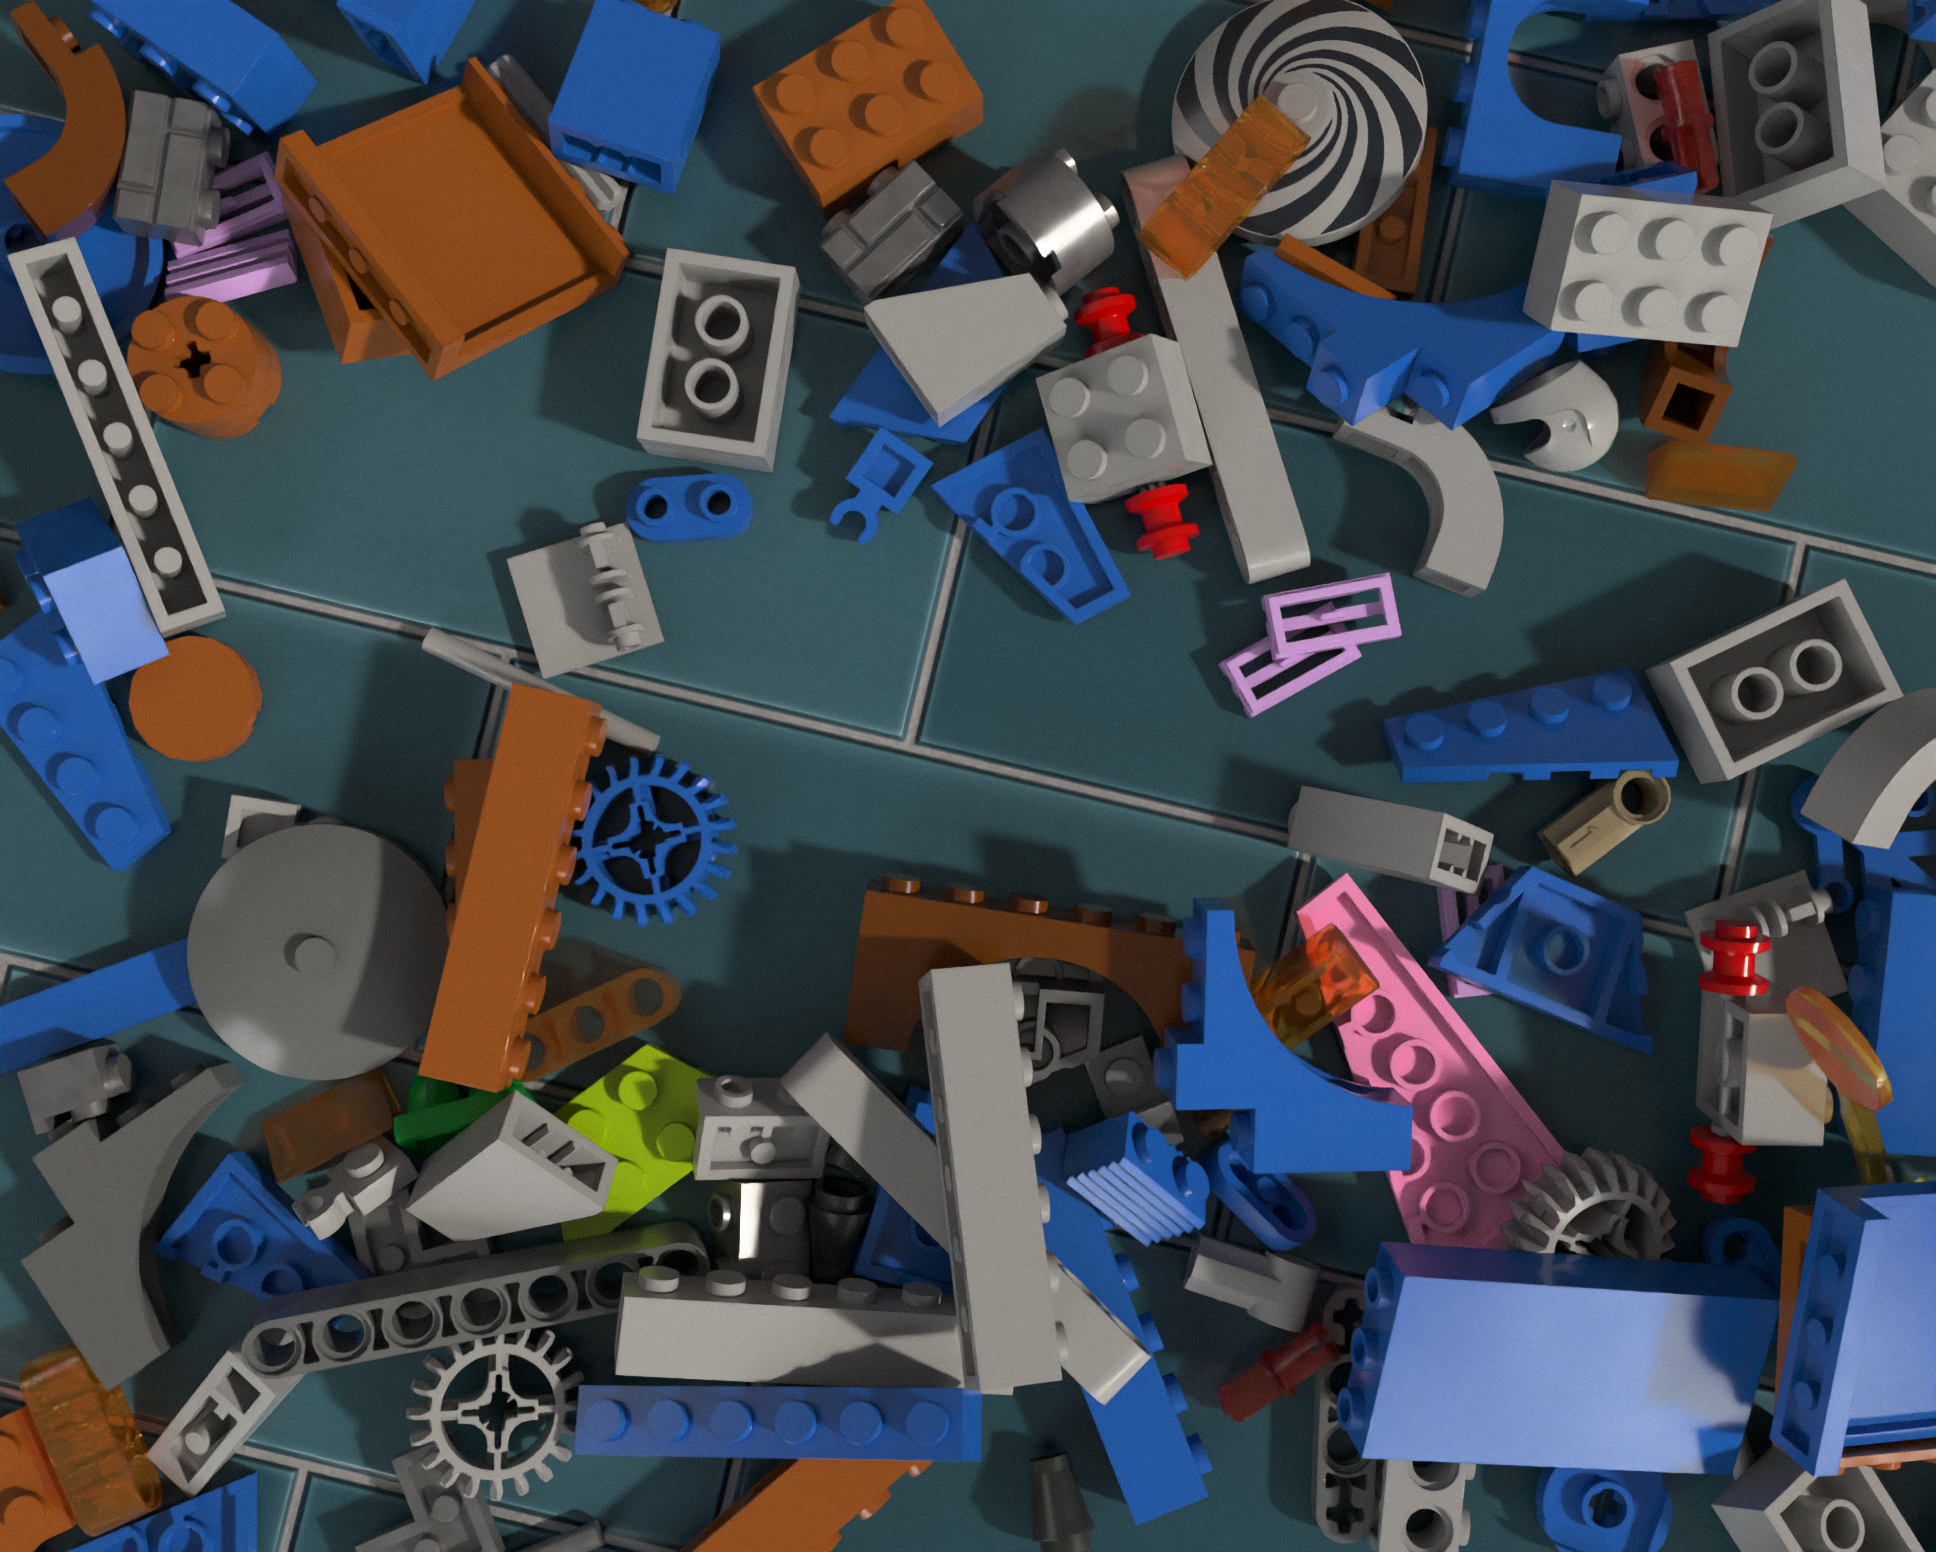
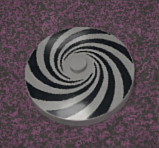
[1171,0,1428,247]

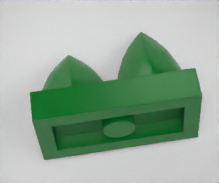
[393,1067,538,1158]

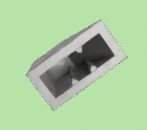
[864,273,1068,428]
[1287,786,1494,896]
[405,1090,618,1243]

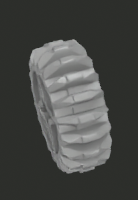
[1498,1146,1677,1261]
[406,1329,584,1501]

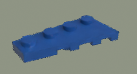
[0,609,173,871]
[1383,667,1679,783]

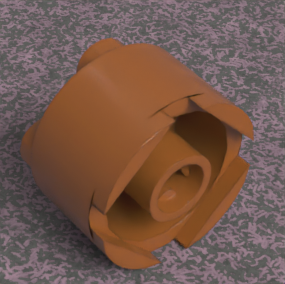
[127,296,282,440]

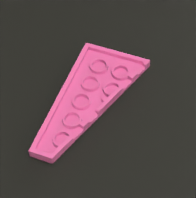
[1293,873,1564,1249]

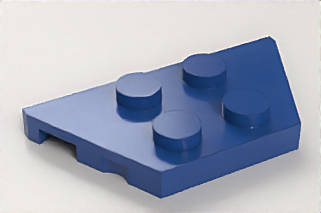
[829,222,1018,447]
[1427,866,1654,1055]

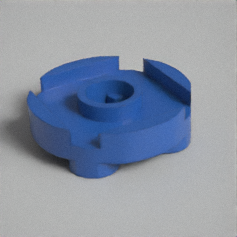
[1536,1467,1673,1552]

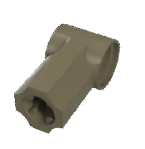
[1537,770,1671,877]

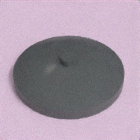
[187,822,450,1080]

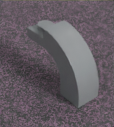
[1332,404,1504,599]
[1800,688,1936,849]

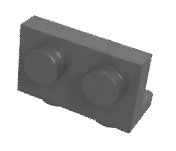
[707,1179,812,1281]

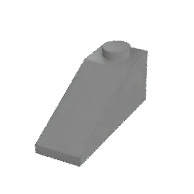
[145,1328,306,1499]

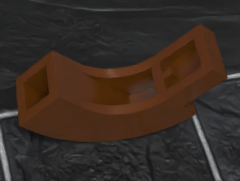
[3,0,127,244]
[1637,233,1774,447]

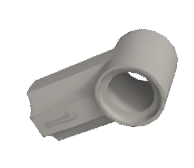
[1183,1232,1321,1332]

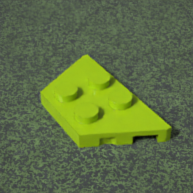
[553,1042,719,1241]

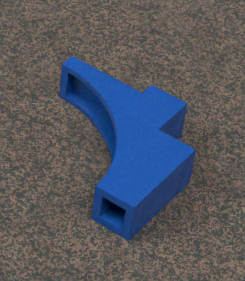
[1235,247,1566,431]
[1153,897,1413,1174]

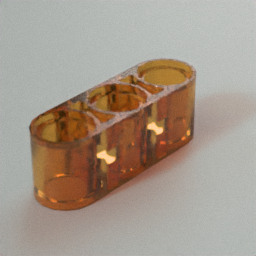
[1137,94,1311,282]
[513,965,682,1083]
[19,1341,163,1537]

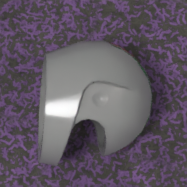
[1489,359,1620,472]

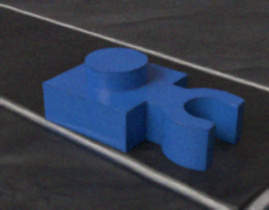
[830,426,934,545]

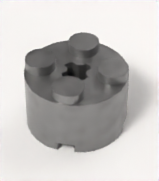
[972,144,1120,297]

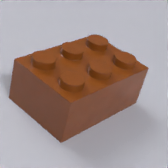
[752,0,983,219]

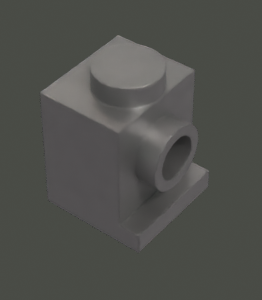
[17,1043,137,1135]

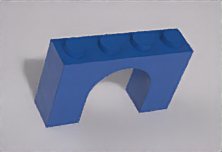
[1440,0,1649,203]

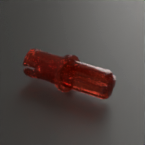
[1654,60,1720,195]
[1217,1322,1340,1422]

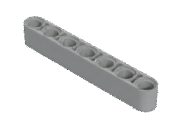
[1119,153,1311,584]
[780,1032,1152,1405]

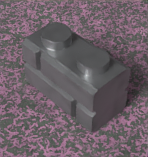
[113,90,230,247]
[819,159,964,306]

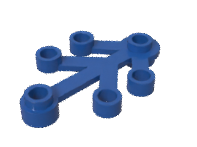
[1791,774,1936,945]

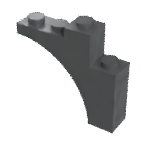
[20,1062,246,1392]

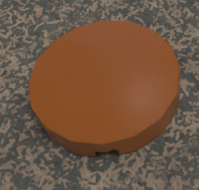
[128,635,263,763]

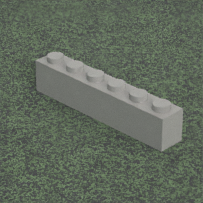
[7,236,226,638]
[918,963,1068,1391]
[614,1266,1013,1395]

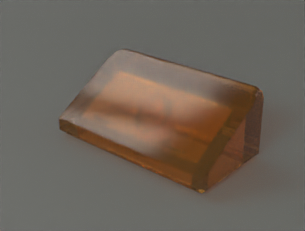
[1644,439,1797,513]
[1249,923,1380,1050]
[262,1066,403,1184]

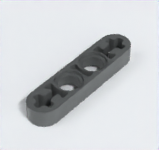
[1311,1282,1376,1544]

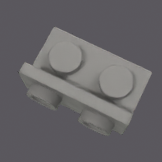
[692,1075,830,1180]

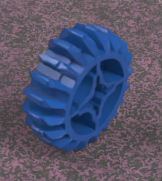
[571,754,738,927]

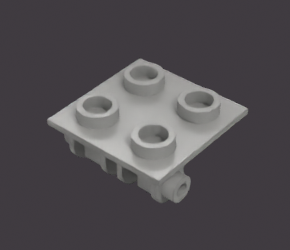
[507,522,665,680]
[1684,870,1848,998]

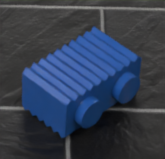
[1061,1110,1210,1247]

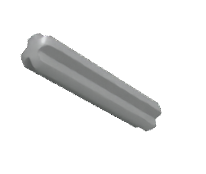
[486,54,624,215]

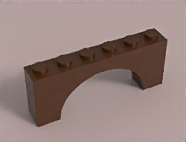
[842,872,1256,1053]

